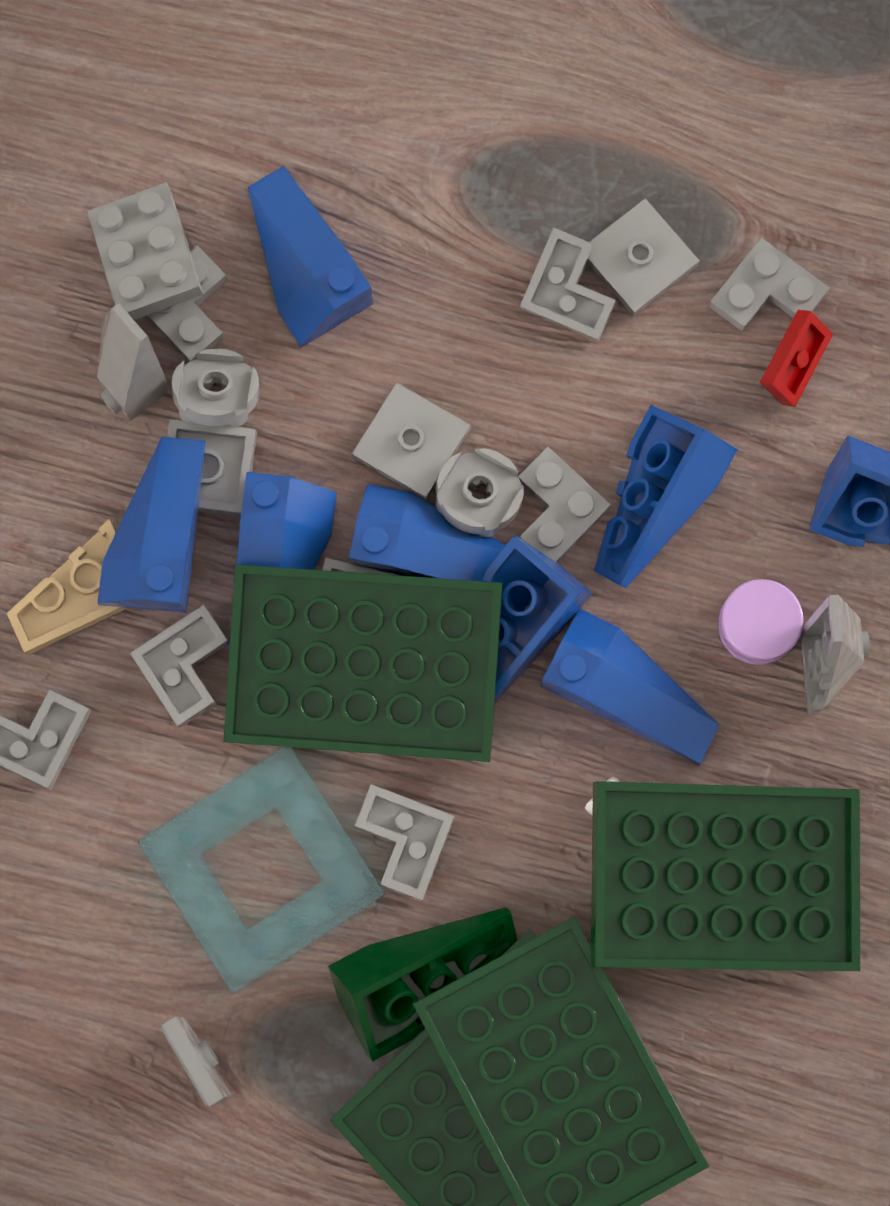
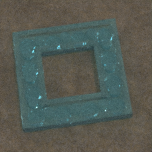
[137,747,385,994]

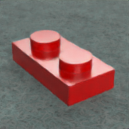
[759,309,833,407]

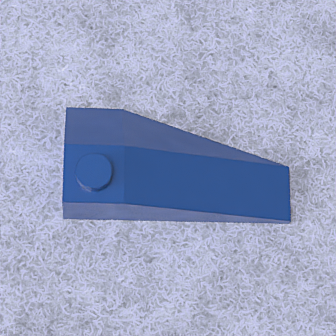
[248,166,373,348]
[594,405,738,588]
[810,435,890,547]
[97,437,206,613]
[228,472,337,653]
[349,484,506,581]
[482,536,593,703]
[541,609,719,765]

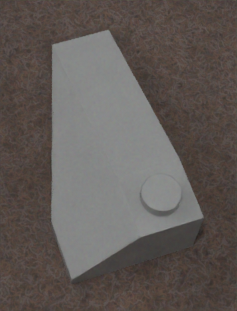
[97,303,170,421]
[801,595,870,716]

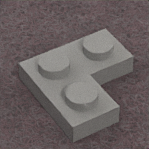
[520,227,616,342]
[709,237,830,332]
[146,245,228,362]
[518,447,611,563]
[130,604,230,728]
[0,690,91,790]
[355,784,455,902]

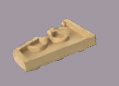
[6,519,128,655]

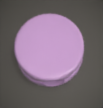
[718,579,803,665]

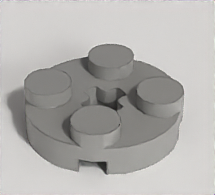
[172,349,259,427]
[436,448,524,537]

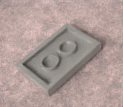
[87,182,204,320]

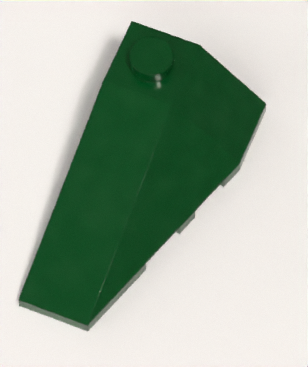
[328,907,518,1061]

